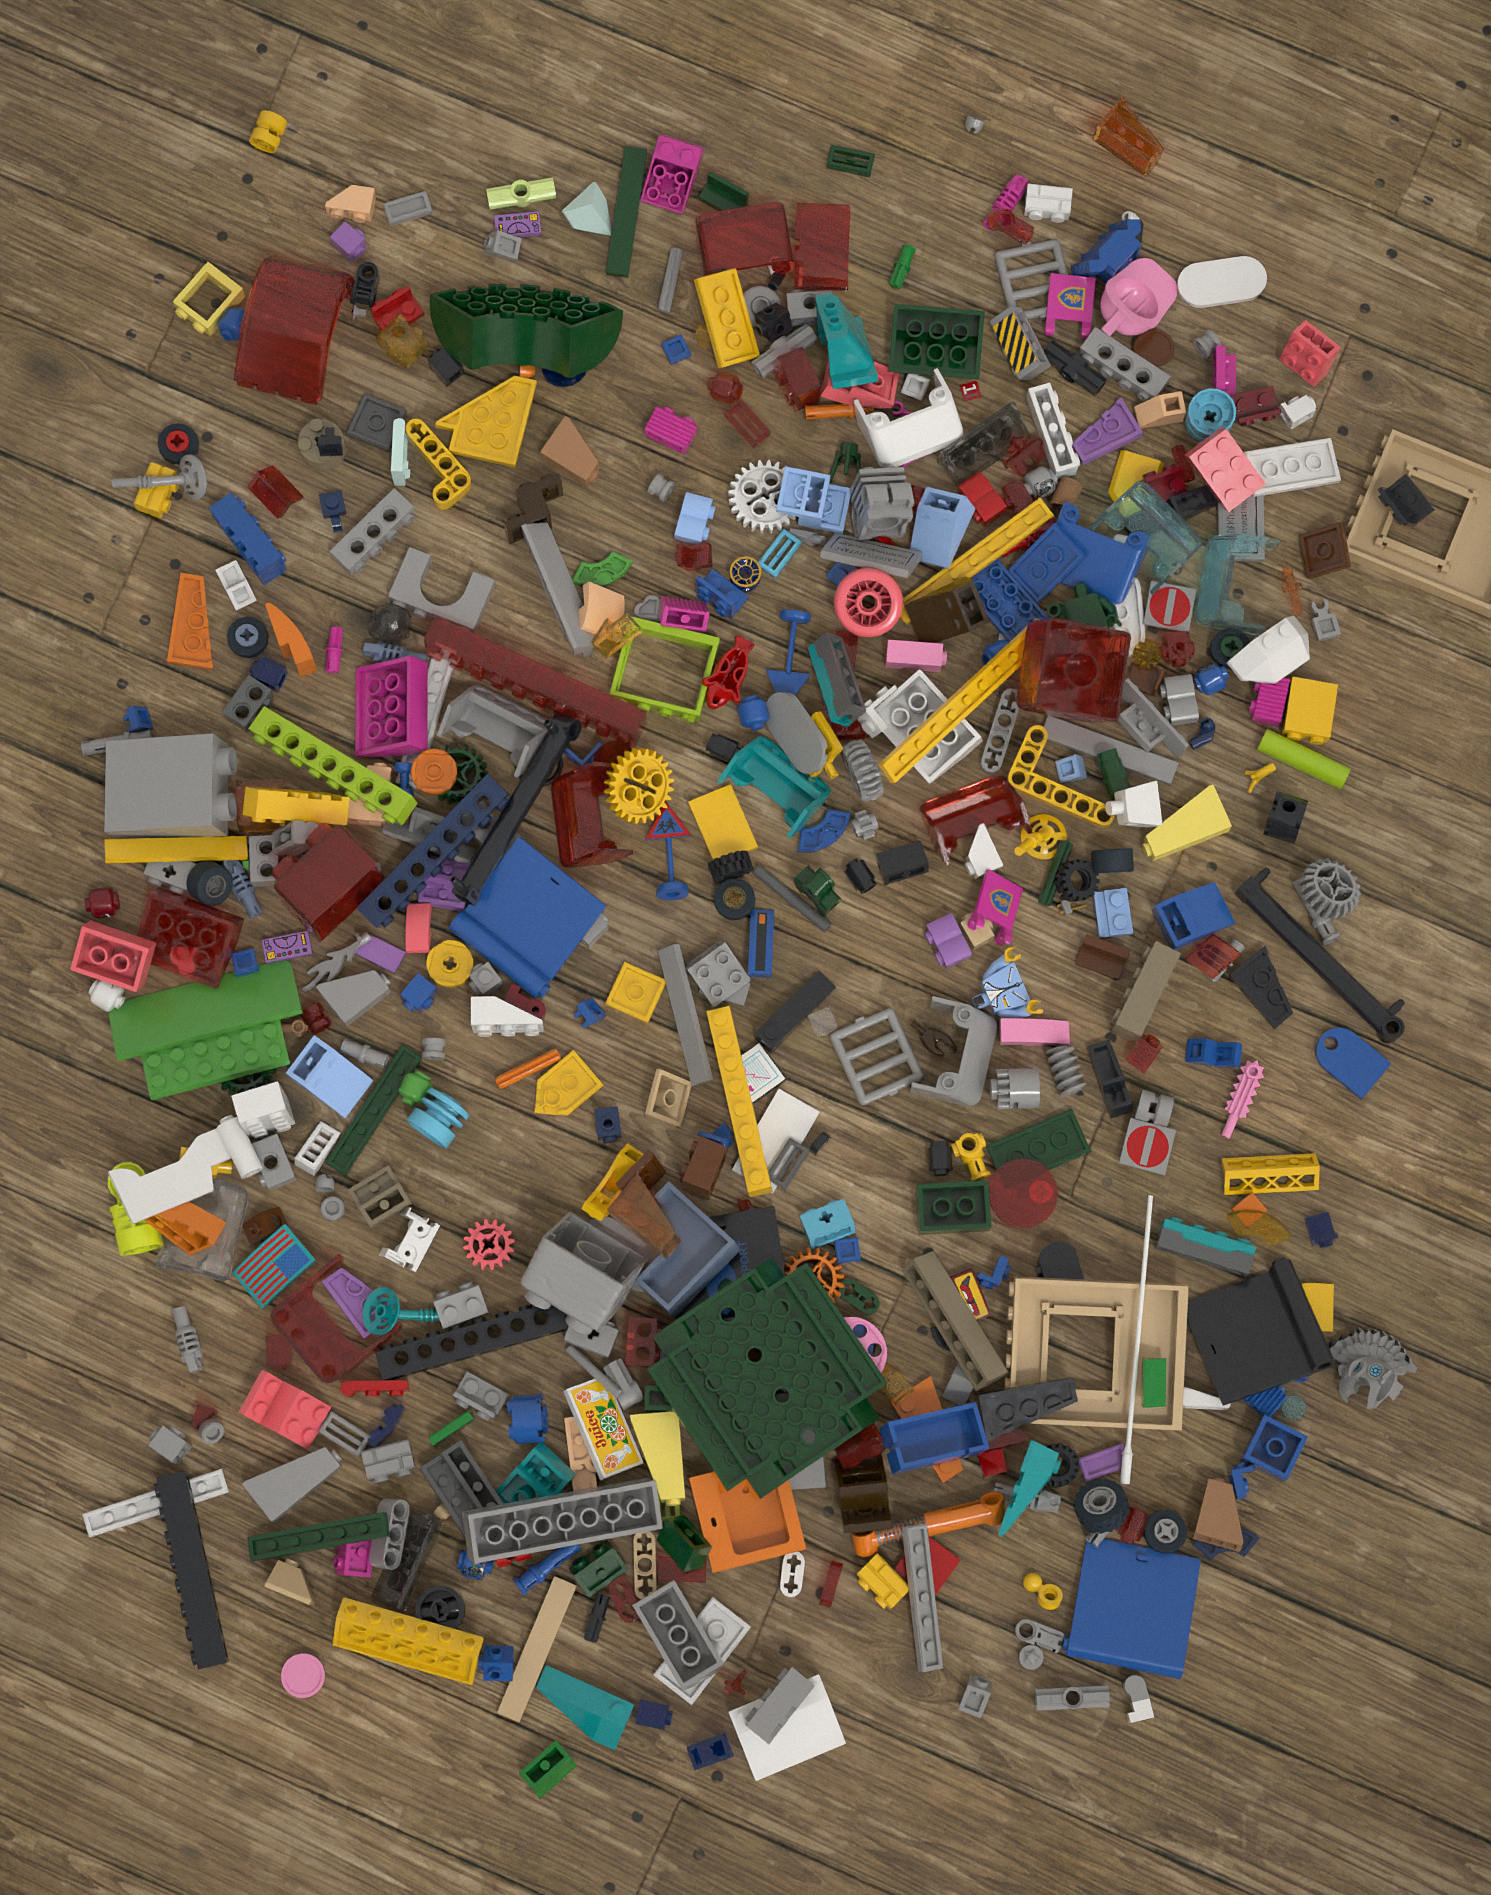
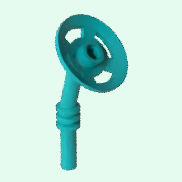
[362,1287,440,1335]

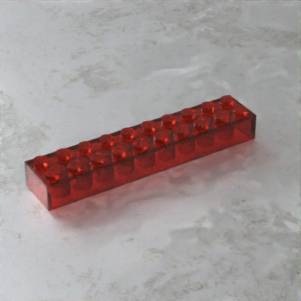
[424,616,647,748]

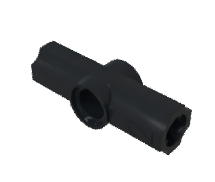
[1043,340,1107,397]

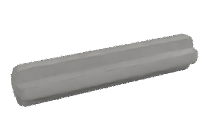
[658,247,683,313]

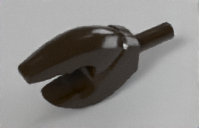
[910,1021,957,1057]

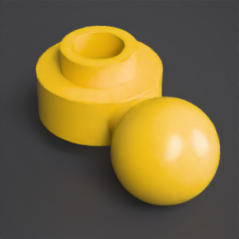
[1023,1573,1063,1610]

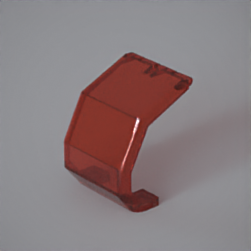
[234,255,355,405]

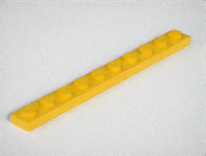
[878,619,1051,783]

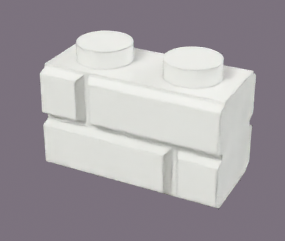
[1024,184,1073,223]

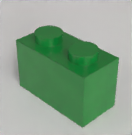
[519,1740,577,1799]

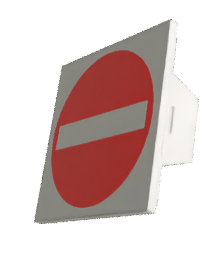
[1143,581,1196,633]
[1119,1118,1176,1176]

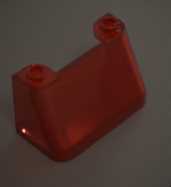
[695,202,794,277]

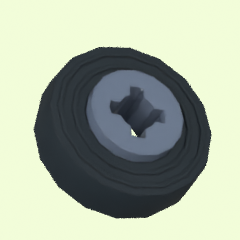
[227,617,269,658]

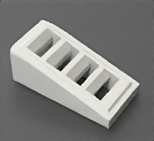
[295,1121,341,1176]
[1183,1387,1231,1410]

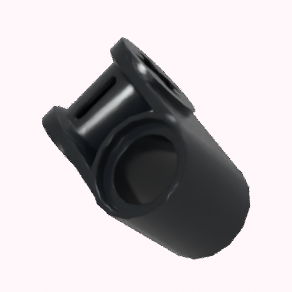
[350,262,380,308]

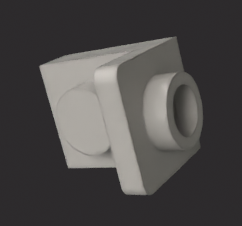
[484,230,522,261]
[958,1675,993,1718]

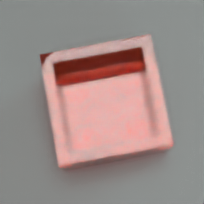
[774,346,821,412]

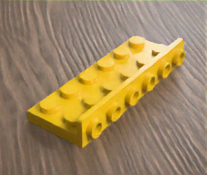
[333,1598,484,1685]

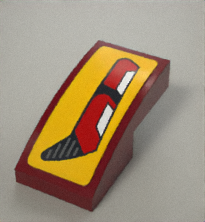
[950,1268,991,1321]

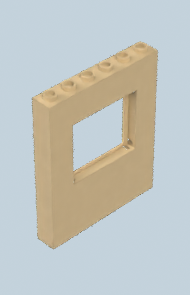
[1346,429,1491,618]
[1004,1276,1188,1430]

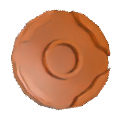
[411,748,458,796]

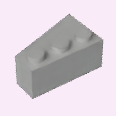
[745,1667,815,1744]

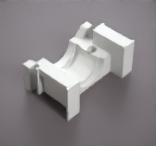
[379,1207,440,1272]

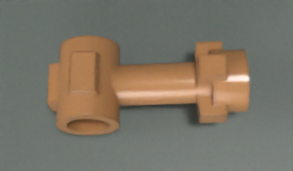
[281,1019,309,1038]

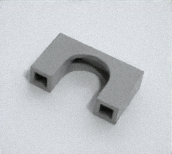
[388,547,496,636]

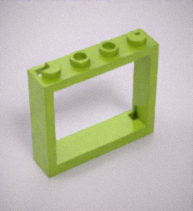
[610,616,720,723]

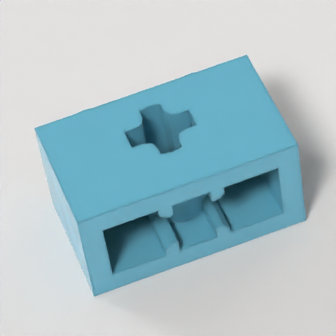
[800,1199,856,1249]

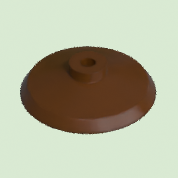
[1134,329,1175,367]

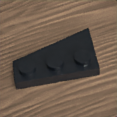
[1229,946,1293,1029]

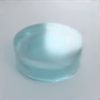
[1281,1395,1306,1420]

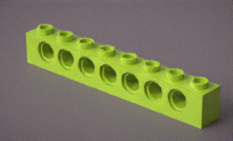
[248,706,418,826]

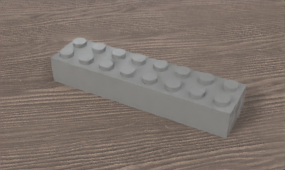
[462,1478,663,1564]

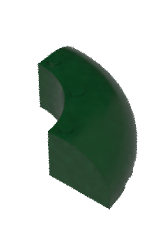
[430,284,623,378]

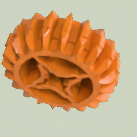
[784,1248,844,1304]

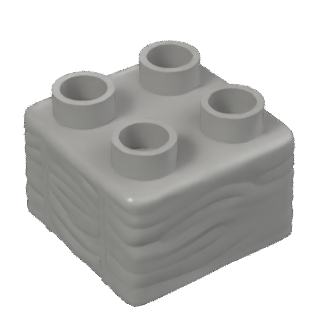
[521,1212,648,1334]

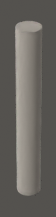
[566,1345,622,1398]

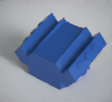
[1071,219,1142,283]

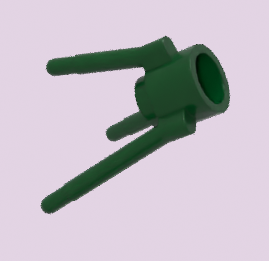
[829,442,861,484]

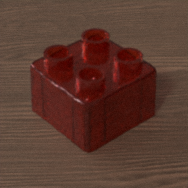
[1016,618,1131,723]
[271,823,385,943]

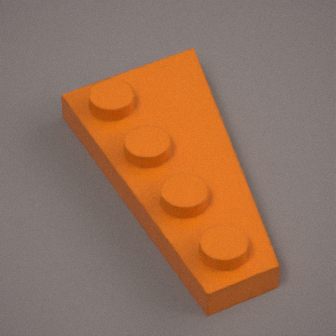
[167,573,213,671]
[890,1376,963,1483]

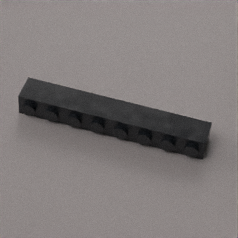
[154,1471,229,1670]

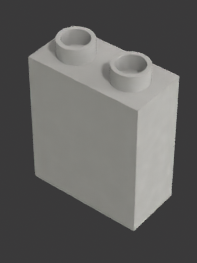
[104,733,238,839]

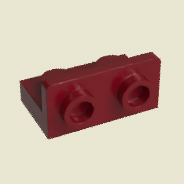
[1230,386,1281,426]
[1136,464,1188,509]

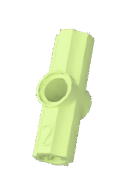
[486,178,556,210]

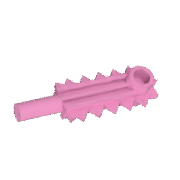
[1221,1060,1264,1139]

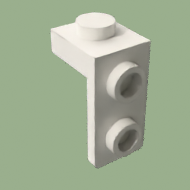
[857,685,898,738]

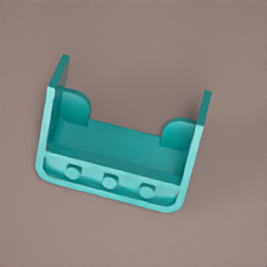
[717,736,831,838]

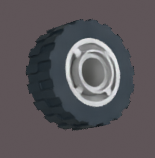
[1074,1479,1130,1534]

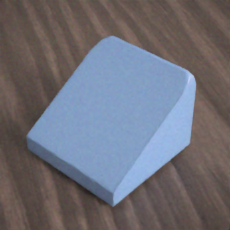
[1055,754,1087,783]

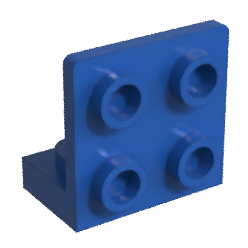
[696,569,749,620]

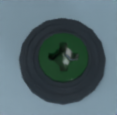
[1210,628,1250,670]

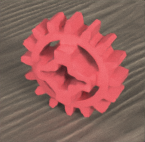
[463,1219,515,1271]

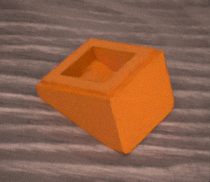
[1232,1193,1267,1227]

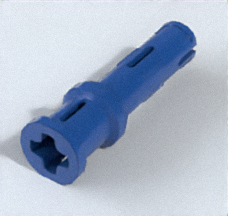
[512,1544,581,1596]

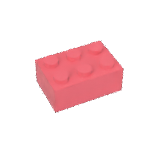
[1185,427,1266,512]
[70,920,156,992]

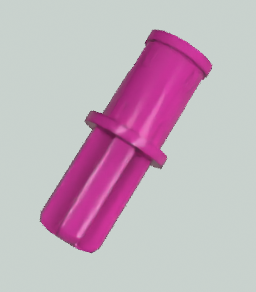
[324,626,343,673]

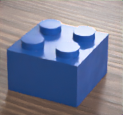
[1240,1415,1308,1482]

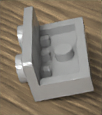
[433,1281,488,1329]

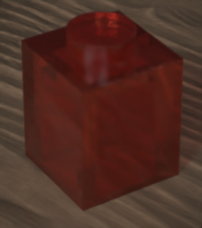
[266,1335,293,1371]

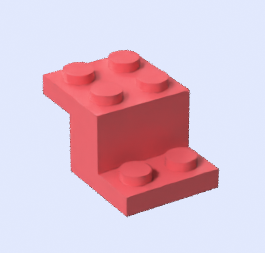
[239,1370,331,1450]

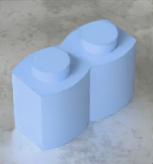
[674,492,716,546]

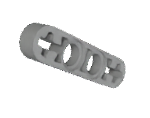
[980,688,1022,775]

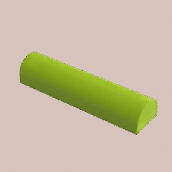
[1257,728,1351,790]

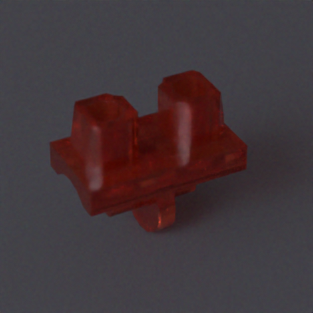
[1002,436,1046,476]

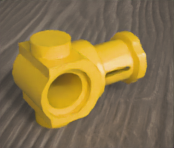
[950,1133,991,1181]

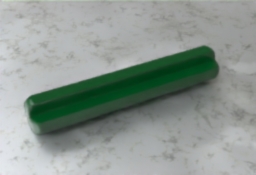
[1038,840,1073,906]

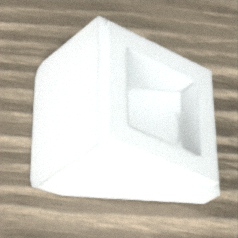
[901,374,932,401]

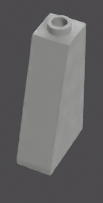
[242,1447,342,1523]

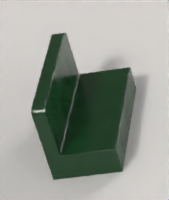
[699,172,749,221]

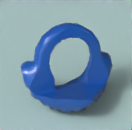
[697,1123,733,1151]

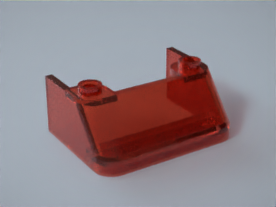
[551,762,633,868]
[919,776,1033,865]

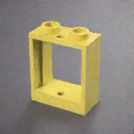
[173,262,245,336]

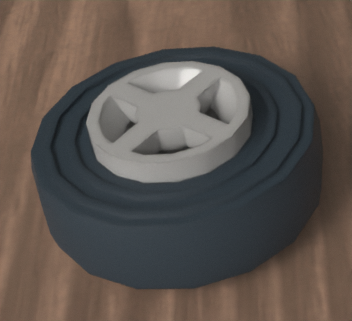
[1143,1510,1187,1554]

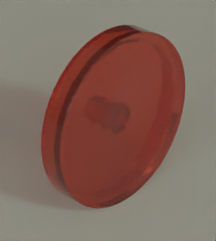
[989,1159,1058,1228]

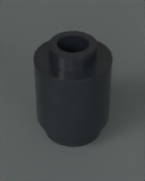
[705,733,742,763]
[844,858,877,894]
[928,1141,953,1176]

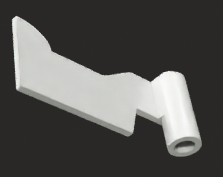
[108,1115,263,1224]

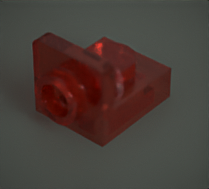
[1125,1034,1163,1074]

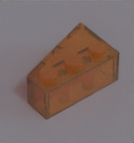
[1092,95,1164,177]

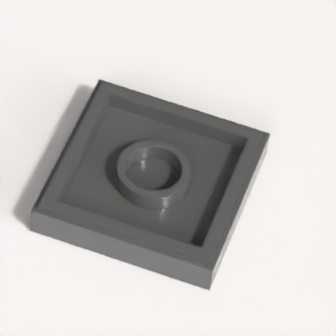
[347,393,407,452]

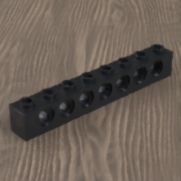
[375,1304,568,1381]

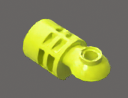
[108,1162,164,1256]

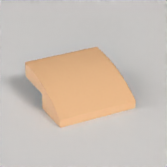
[579,582,625,643]

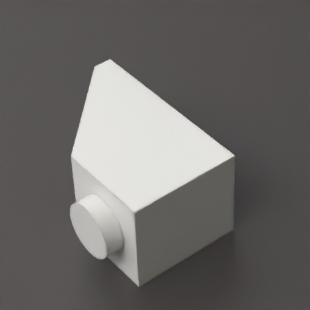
[965,823,1003,880]

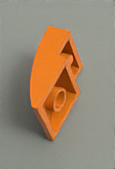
[265,602,318,677]

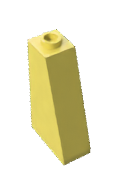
[1142,785,1232,862]
[630,1411,685,1506]

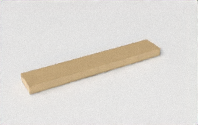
[497,1576,577,1723]

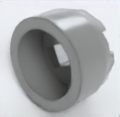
[965,116,984,134]
[315,1174,335,1193]

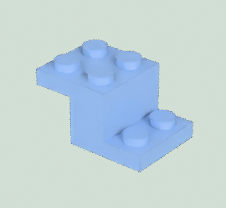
[776,466,851,534]

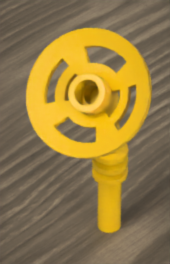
[1014,814,1067,860]

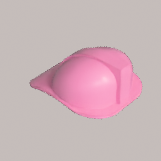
[1100,258,1177,337]

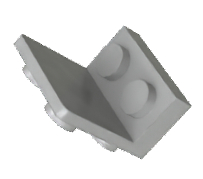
[685,940,751,1007]

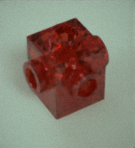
[1160,631,1195,667]

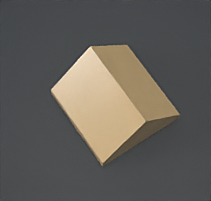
[645,1069,692,1128]

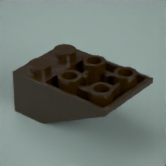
[904,576,990,643]

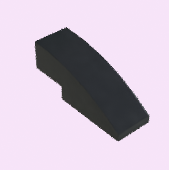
[1087,1040,1133,1119]

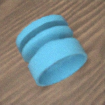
[1185,388,1236,442]
[406,1087,470,1149]

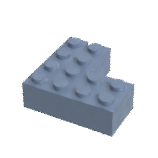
[635,1181,740,1319]

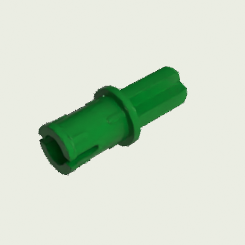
[889,244,916,289]

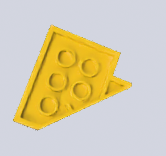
[435,376,537,468]

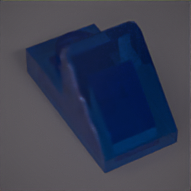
[686,1733,734,1771]

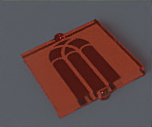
[1185,934,1241,979]

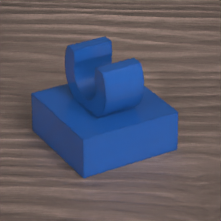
[123,706,154,732]
[574,998,607,1028]

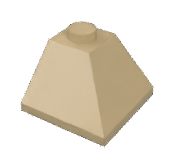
[264,1558,316,1606]

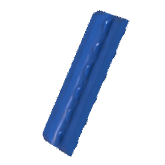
[971,559,1086,690]

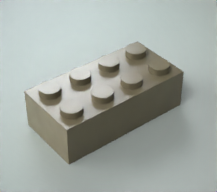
[1110,941,1181,1045]

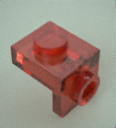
[675,542,713,571]

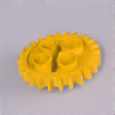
[604,748,674,824]

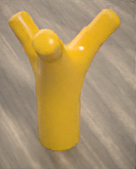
[1245,762,1276,793]

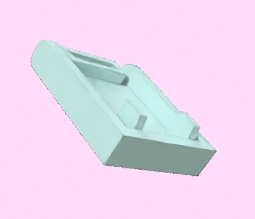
[391,418,410,486]

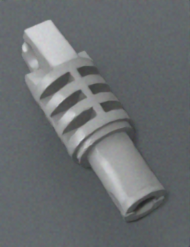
[172,1306,203,1373]
[994,1482,1061,1513]

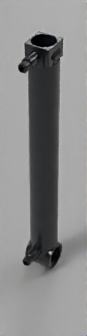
[450,713,582,906]
[1234,868,1405,1044]

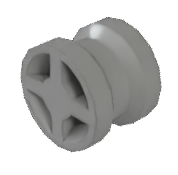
[1193,330,1221,359]
[648,473,675,502]
[422,1038,446,1061]

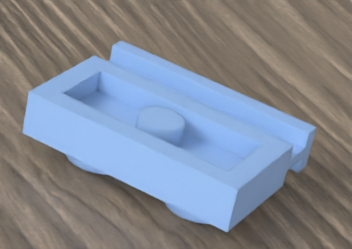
[1093,888,1133,939]

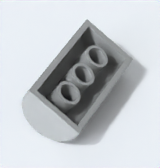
[632,1580,724,1691]

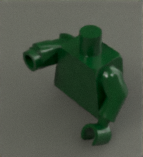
[1047,583,1122,642]

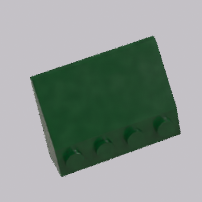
[888,304,985,380]

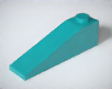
[998,1440,1062,1538]

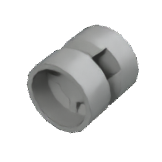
[1134,1089,1174,1127]

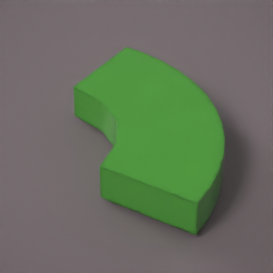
[572,551,633,587]

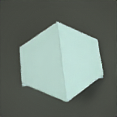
[562,182,612,236]

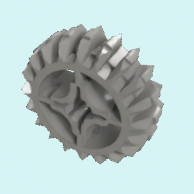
[842,739,884,802]
[1299,858,1361,920]

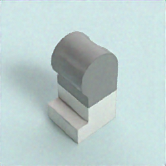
[1123,1675,1154,1723]

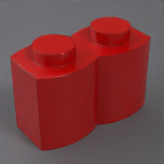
[957,471,1007,527]

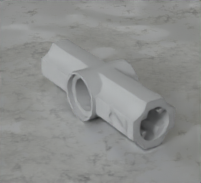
[751,324,817,379]
[1035,1685,1110,1711]

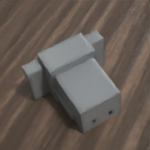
[351,305,366,320]

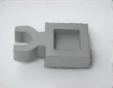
[1310,599,1341,642]

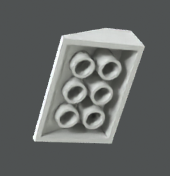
[875,669,983,784]
[728,1674,846,1781]

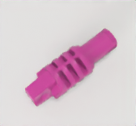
[982,174,1029,232]

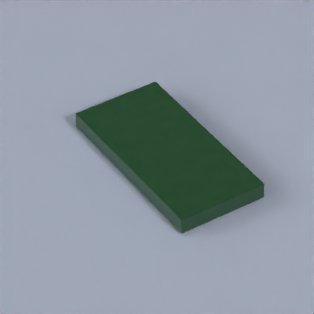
[986,1109,1091,1189]

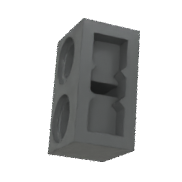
[222,675,274,733]

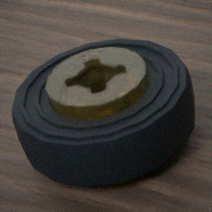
[713,878,756,921]

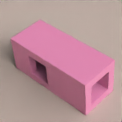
[885,640,947,672]

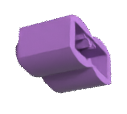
[924,913,972,969]

